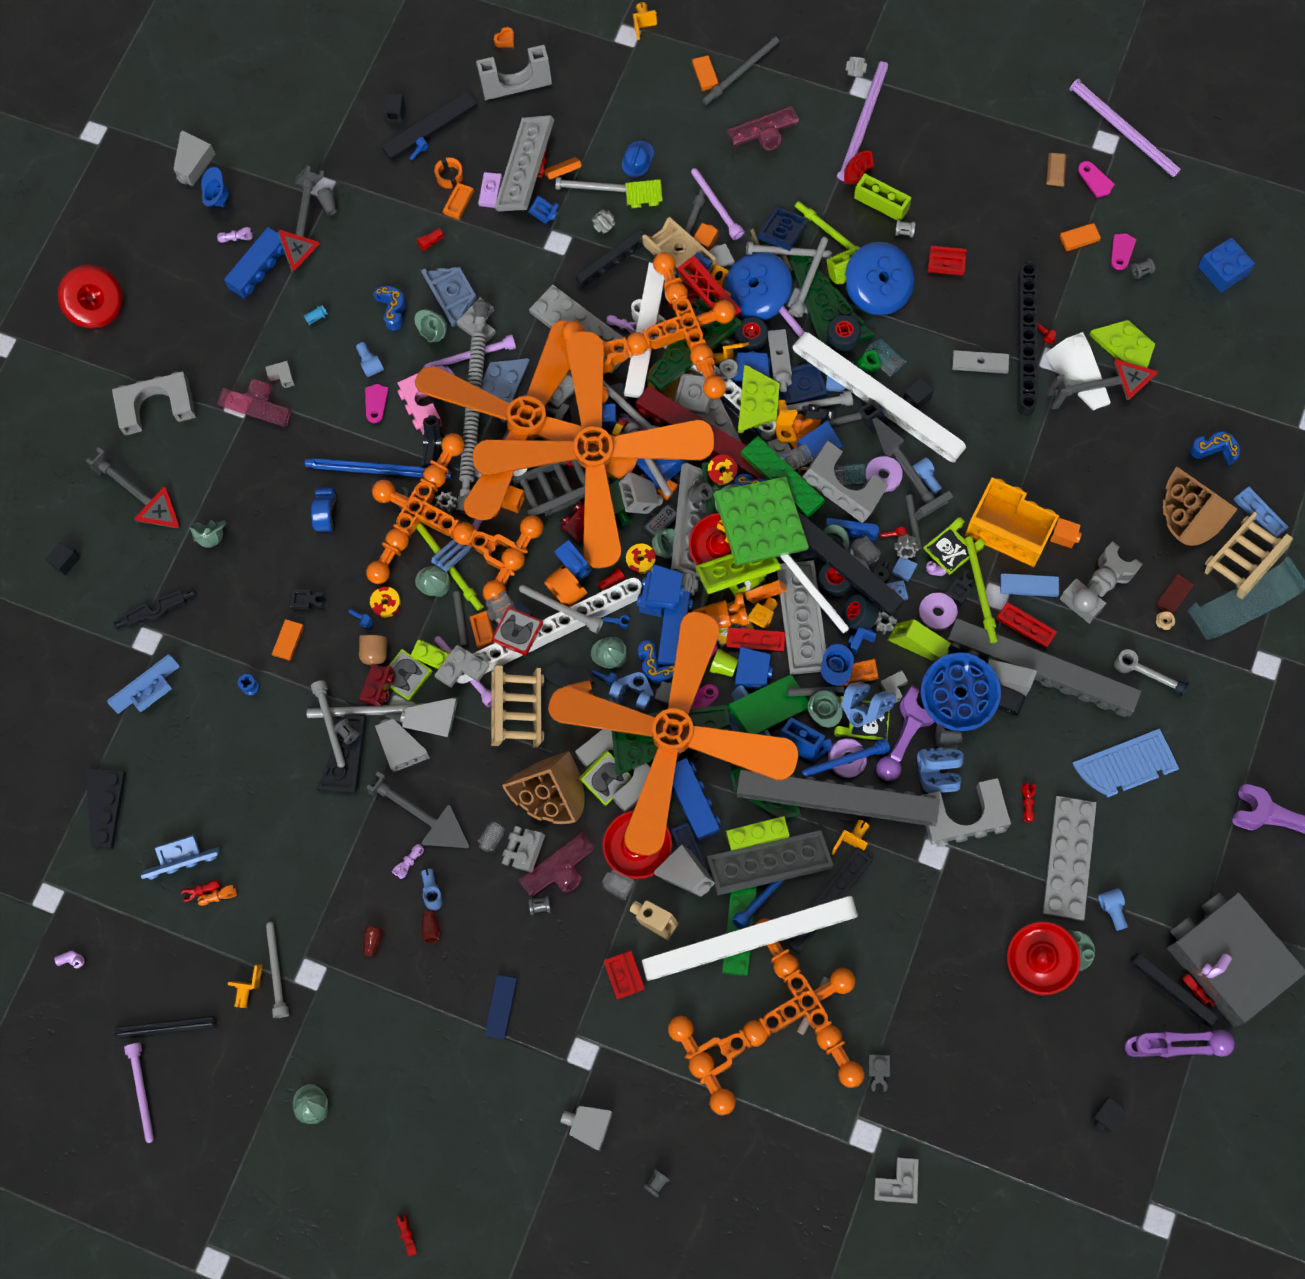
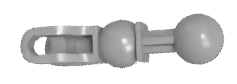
[1073,542,1143,613]

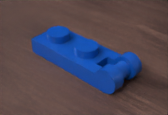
[826,518,879,541]

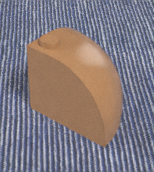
[1163,467,1237,546]
[502,751,585,824]

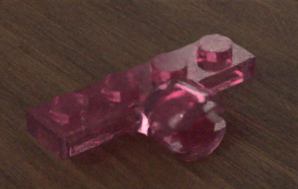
[727,106,799,151]
[217,379,291,427]
[518,833,595,897]

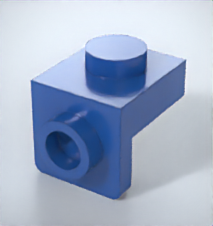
[528,196,559,224]
[847,628,877,655]

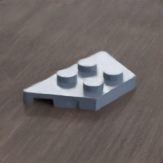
[421,267,477,327]
[482,358,531,423]

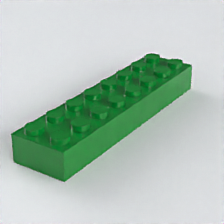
[741,436,825,519]
[722,886,757,976]

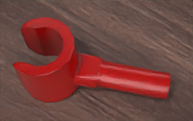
[1037,322,1056,344]
[880,527,907,538]

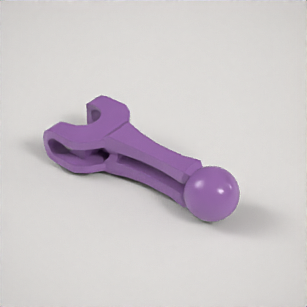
[876,686,935,781]
[1232,784,1305,834]
[1125,1029,1235,1058]

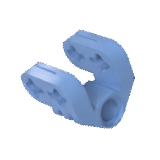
[609,672,654,714]
[842,681,896,727]
[917,748,963,793]

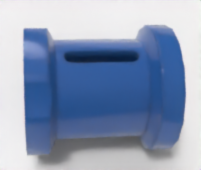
[238,674,259,696]

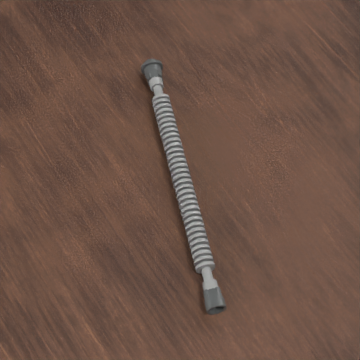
[456,300,491,514]

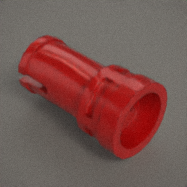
[416,228,444,251]
[597,568,626,591]

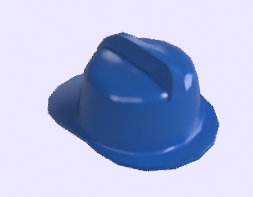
[622,141,654,177]
[201,167,229,207]
[821,644,854,686]

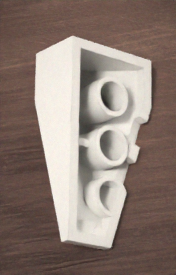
[1045,332,1111,410]

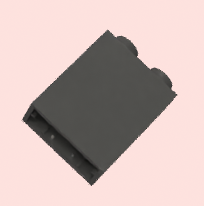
[1167,892,1305,1027]

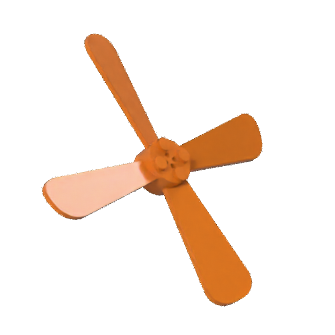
[415,321,638,520]
[473,332,714,568]
[548,612,798,855]

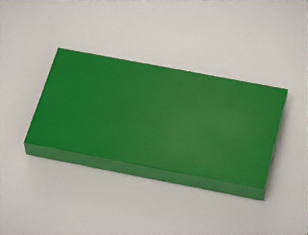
[728,675,809,734]

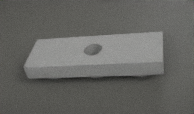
[768,329,792,377]
[952,350,1009,374]

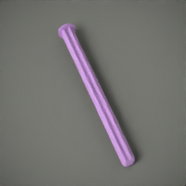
[837,61,888,181]
[1069,79,1180,177]

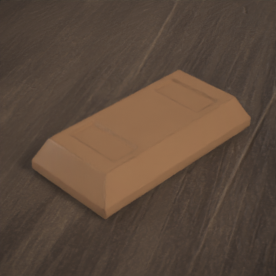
[1046,153,1067,187]

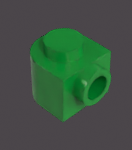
[856,350,882,374]

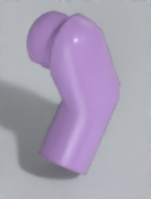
[926,561,947,576]
[54,951,85,968]
[1201,954,1232,978]

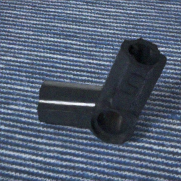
[422,415,444,467]

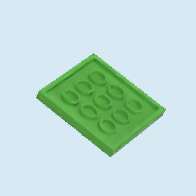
[713,477,809,566]

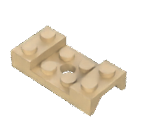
[642,217,716,287]

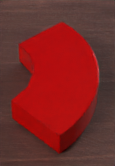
[844,151,874,185]

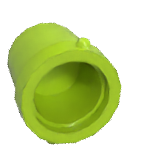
[709,648,739,677]

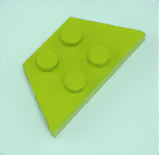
[1089,320,1155,368]
[738,365,780,433]

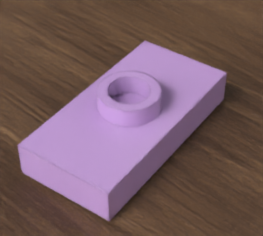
[478,172,502,208]

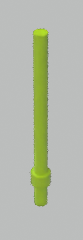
[795,201,856,250]
[417,522,484,611]
[965,536,998,643]

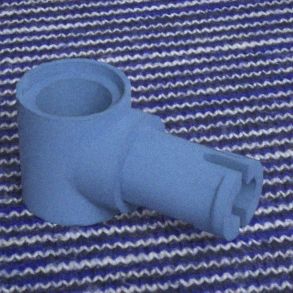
[356,342,384,378]
[912,457,943,495]
[421,869,443,911]
[1098,888,1128,931]

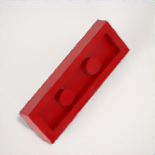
[996,602,1057,649]
[726,628,785,651]

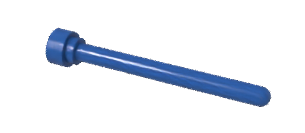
[802,739,890,777]
[732,880,784,930]

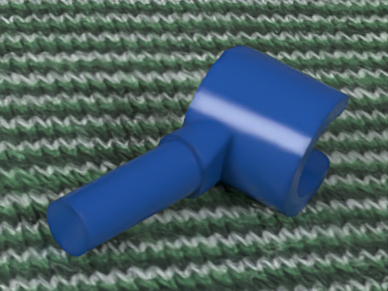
[409,137,428,161]
[349,609,373,628]
[603,615,630,629]
[591,669,618,686]
[813,739,833,763]

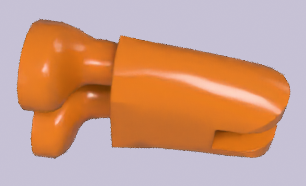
[692,592,748,629]

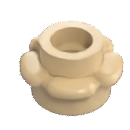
[1156,611,1175,630]

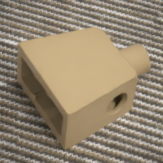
[630,901,679,941]

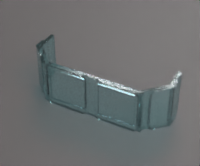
[1188,556,1305,640]

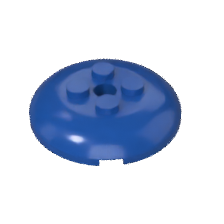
[845,242,915,315]
[722,252,793,321]
[921,653,1001,731]

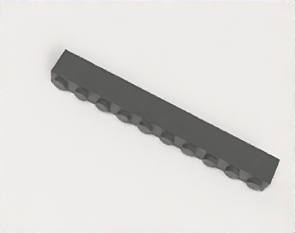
[948,618,1141,717]
[737,769,940,827]

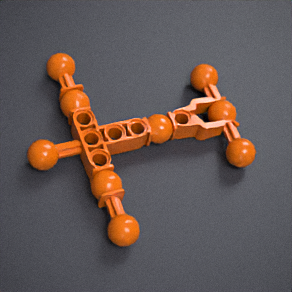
[562,252,735,405]
[366,433,544,604]
[668,918,864,1116]

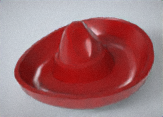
[58,265,123,329]
[689,513,732,565]
[603,810,672,879]
[1007,922,1081,995]

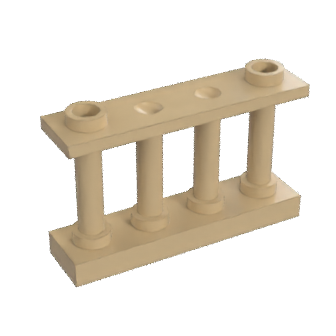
[1204,512,1293,600]
[491,665,544,748]

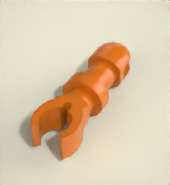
[197,885,237,906]

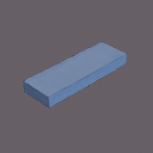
[1233,486,1289,538]
[1000,574,1059,597]

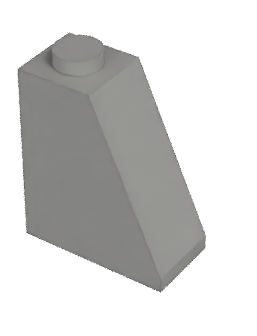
[173,131,215,186]
[988,659,1037,697]
[400,697,458,737]
[375,719,430,772]
[654,845,715,897]

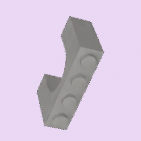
[476,45,552,100]
[112,372,196,435]
[802,441,888,523]
[575,729,650,813]
[921,778,1011,847]

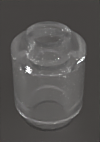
[477,822,505,853]

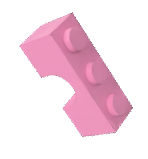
[397,373,443,435]

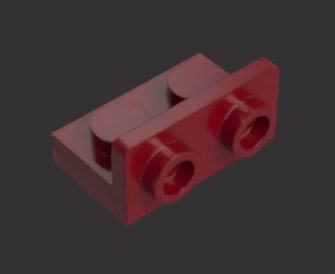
[559,501,585,543]
[359,664,396,707]

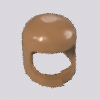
[359,635,387,665]

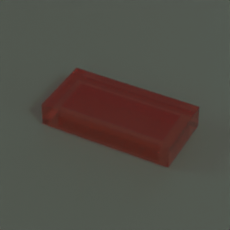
[1156,574,1194,614]

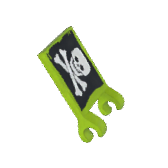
[923,517,986,575]
[834,696,890,741]

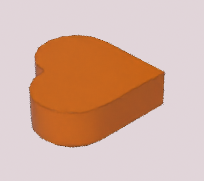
[494,27,514,48]

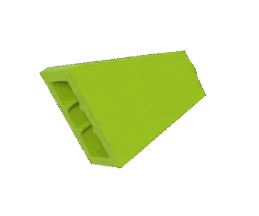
[888,619,951,661]

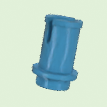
[303,305,328,325]

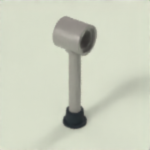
[1114,649,1189,697]

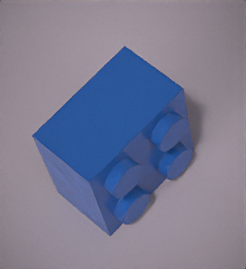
[1198,237,1255,293]

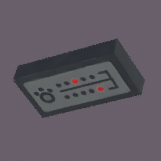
[642,502,677,539]

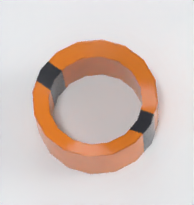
[434,158,464,189]

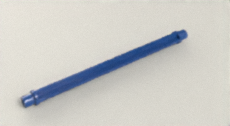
[305,458,452,479]

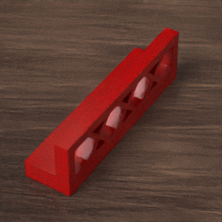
[677,256,741,325]

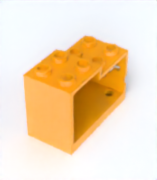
[965,478,1059,567]

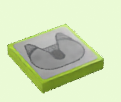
[389,649,433,702]
[579,750,632,806]

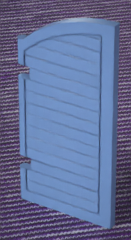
[1072,729,1179,798]

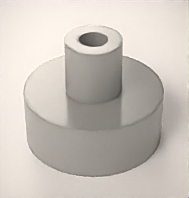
[719,359,738,379]
[773,373,792,392]

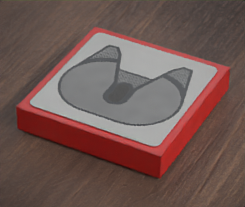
[491,607,543,656]

